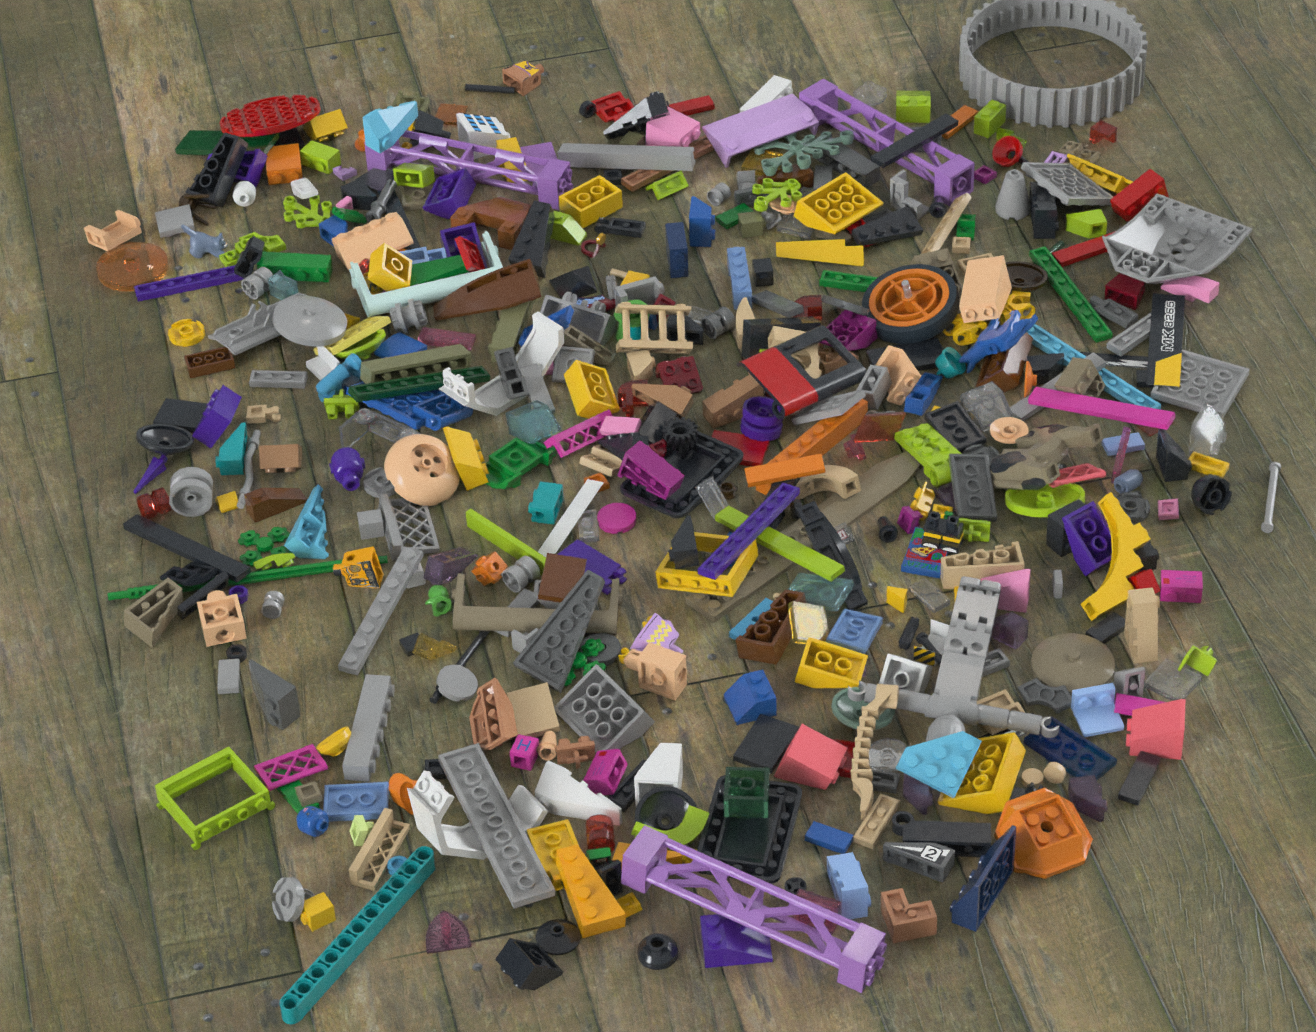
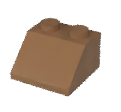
[259,444,302,473]

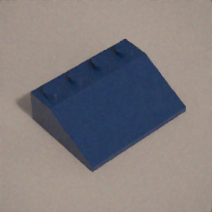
[950,825,1016,932]

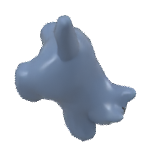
[181,224,228,258]

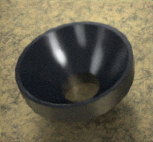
[637,933,678,970]

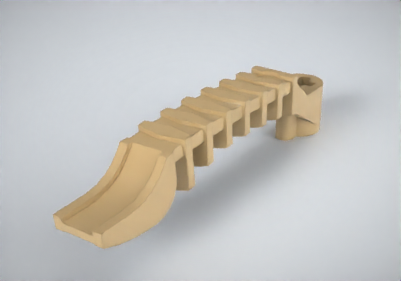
[851,684,899,820]

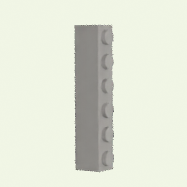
[342,674,395,781]

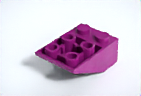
[819,310,877,351]

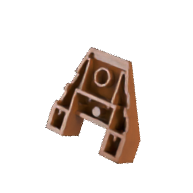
[450,197,531,250]

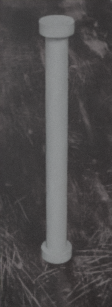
[1261,462,1281,533]

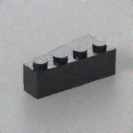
[185,133,248,207]
[508,200,555,278]
[741,316,821,359]

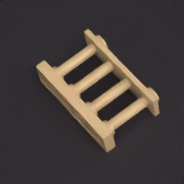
[615,302,693,354]

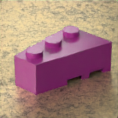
[617,441,684,500]

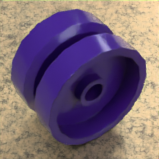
[740,396,784,441]

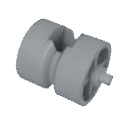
[241,267,276,300]
[502,556,540,593]

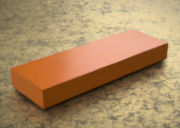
[941,105,979,139]

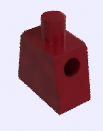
[1104,273,1146,310]

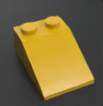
[794,637,868,688]

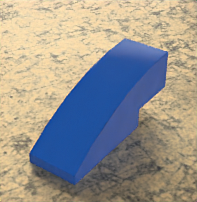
[904,372,943,416]

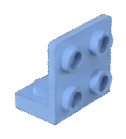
[1071,683,1124,737]

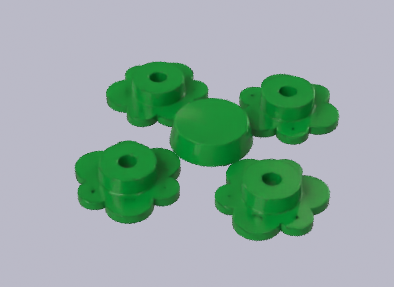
[238,527,292,567]
[564,639,606,686]

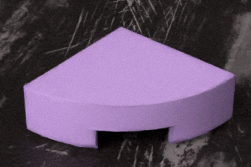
[333,166,357,181]

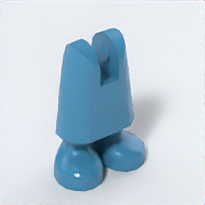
[316,353,362,403]

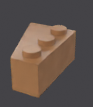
[702,372,764,429]

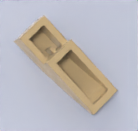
[736,297,755,349]

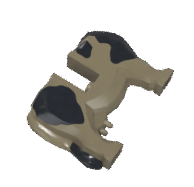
[990,423,1104,490]

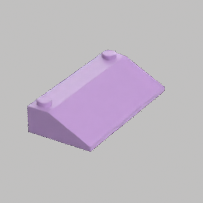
[702,93,819,168]

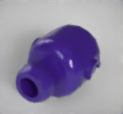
[329,447,365,491]

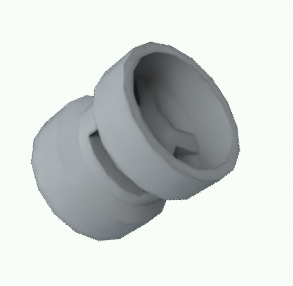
[707,182,731,206]
[261,591,285,619]

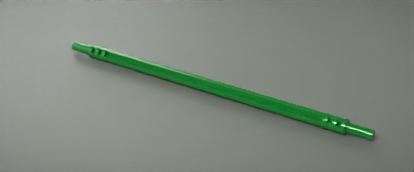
[108,555,388,601]

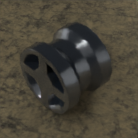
[785,877,807,904]

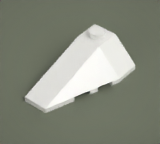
[535,761,622,826]

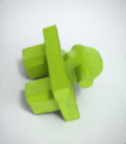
[324,389,360,419]
[959,518,991,542]

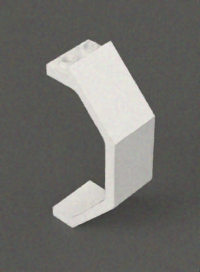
[439,312,564,416]
[407,771,548,860]

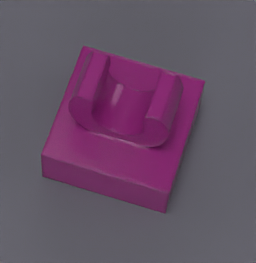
[897,506,923,534]

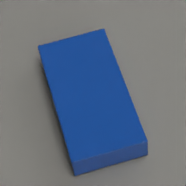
[805,821,854,854]

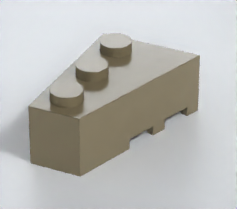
[124,578,183,648]

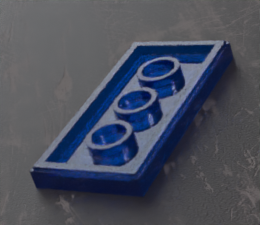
[1023,716,1117,787]

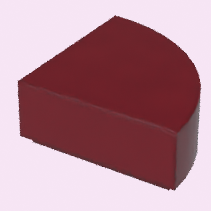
[649,439,667,458]

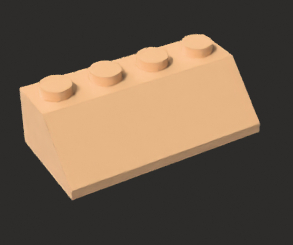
[332,212,414,270]

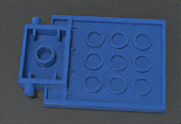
[346,381,473,431]

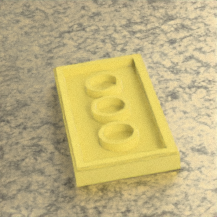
[313,316,391,356]

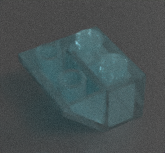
[505,400,561,444]

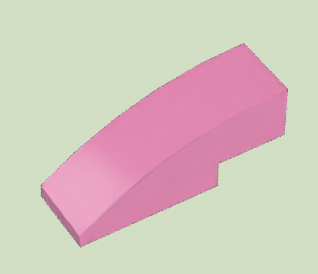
[1161,276,1219,303]

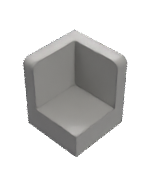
[357,509,384,540]
[511,628,539,653]

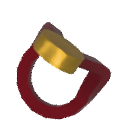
[581,233,606,258]

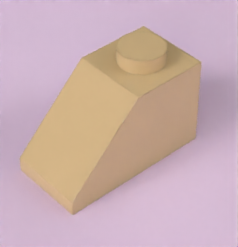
[626,349,656,384]

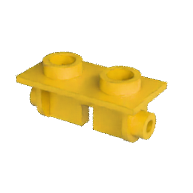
[910,482,935,520]

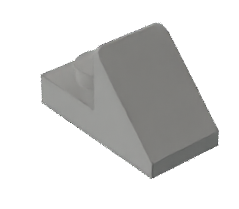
[736,170,755,190]

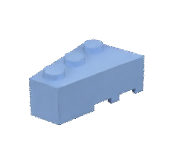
[827,852,871,919]

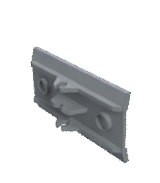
[208,292,308,355]

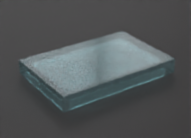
[788,573,854,611]

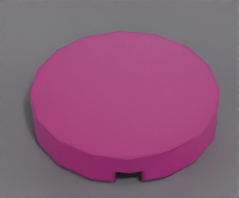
[597,503,636,534]

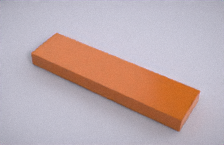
[744,453,826,488]

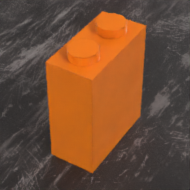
[266,143,303,185]

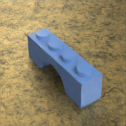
[727,247,752,310]

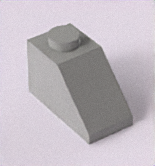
[1114,667,1145,698]

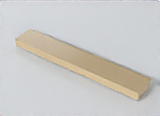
[921,193,972,254]

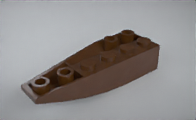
[433,259,542,321]

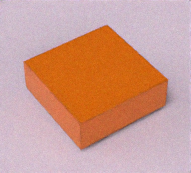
[584,473,610,493]

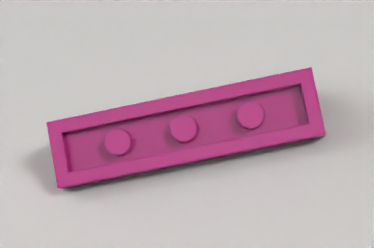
[544,409,613,458]

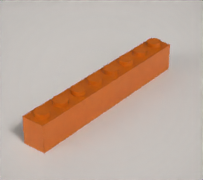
[756,399,868,495]

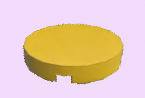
[168,319,205,347]

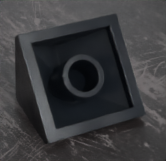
[549,265,597,299]

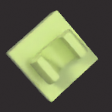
[350,815,375,846]

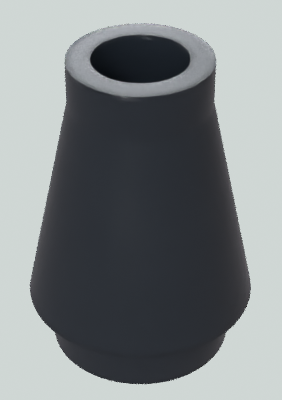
[929,196,947,218]
[877,516,898,543]

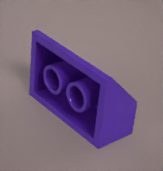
[423,168,476,219]

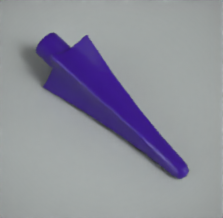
[133,455,168,494]

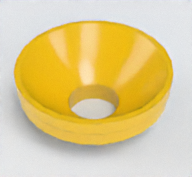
[316,726,351,757]

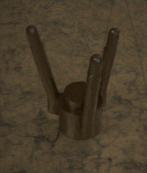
[179,193,217,225]

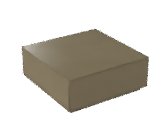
[295,781,323,807]

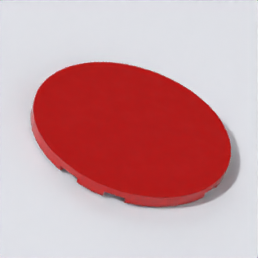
[219,95,321,137]

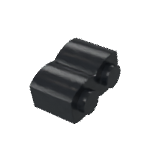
[234,236,265,279]

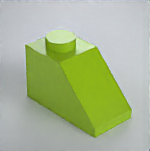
[550,211,587,246]

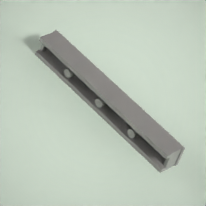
[557,143,696,171]

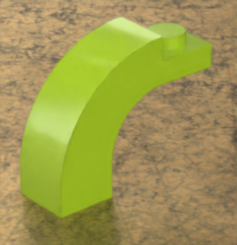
[631,805,709,851]

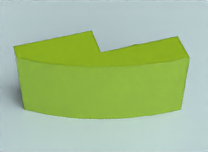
[219,237,251,267]
[253,553,296,570]

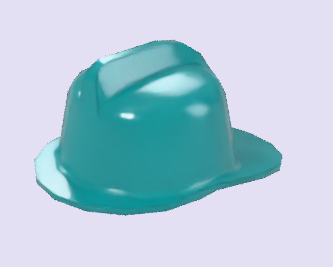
[935,347,966,379]

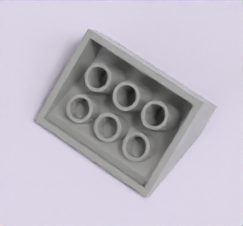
[554,664,655,753]

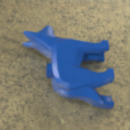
[959,310,1038,373]

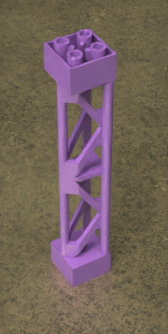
[799,79,974,206]
[364,130,573,210]
[621,825,887,993]

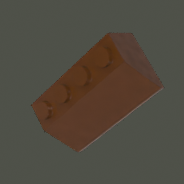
[976,332,1033,393]

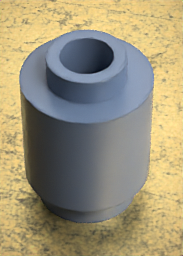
[1114,469,1143,494]

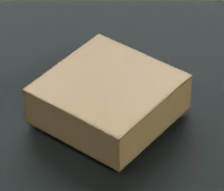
[952,237,971,254]

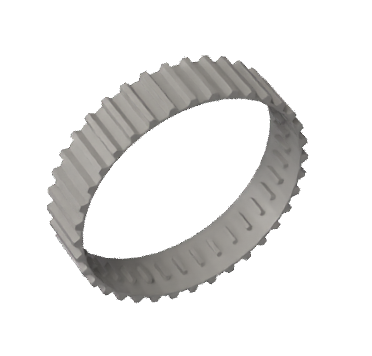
[959,0,1148,128]

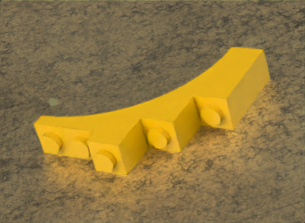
[1080,492,1150,621]

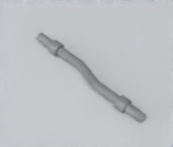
[237,430,261,509]

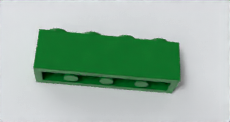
[257,252,333,282]

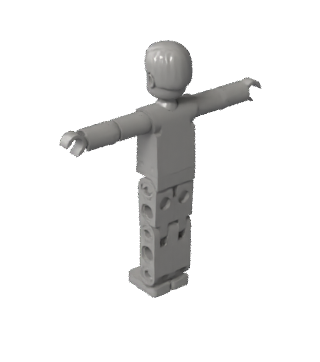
[848,576,1059,742]

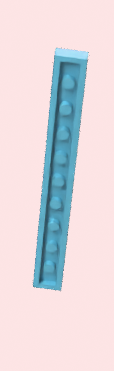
[1027,324,1161,410]

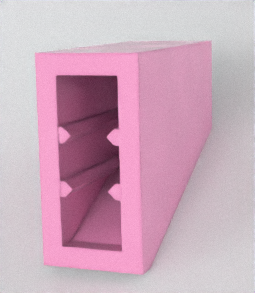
[981,569,1031,613]

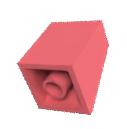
[1126,699,1186,760]
[774,724,847,790]

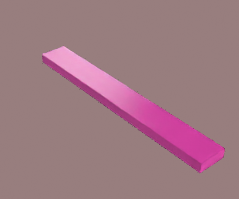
[1028,387,1176,430]

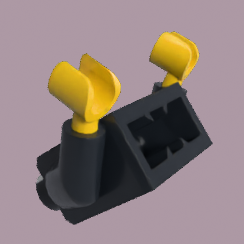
[402,110,451,149]

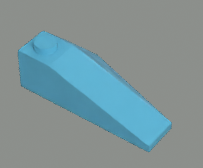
[363,101,418,153]

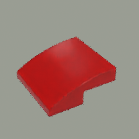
[591,91,634,123]

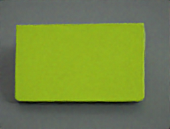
[646,171,689,200]

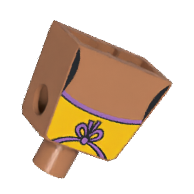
[502,61,544,96]

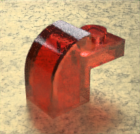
[793,295,822,321]
[618,379,649,418]

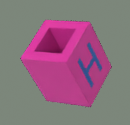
[510,734,539,771]

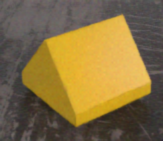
[215,491,238,513]

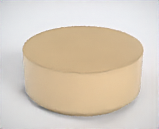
[1043,762,1066,784]
[1022,768,1044,789]

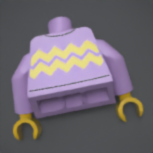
[618,613,684,664]

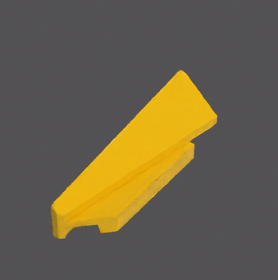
[776,239,864,266]

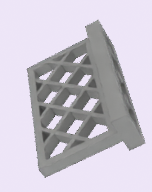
[378,494,440,561]

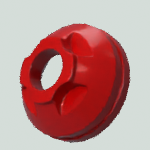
[992,136,1023,167]

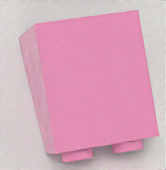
[645,107,701,147]

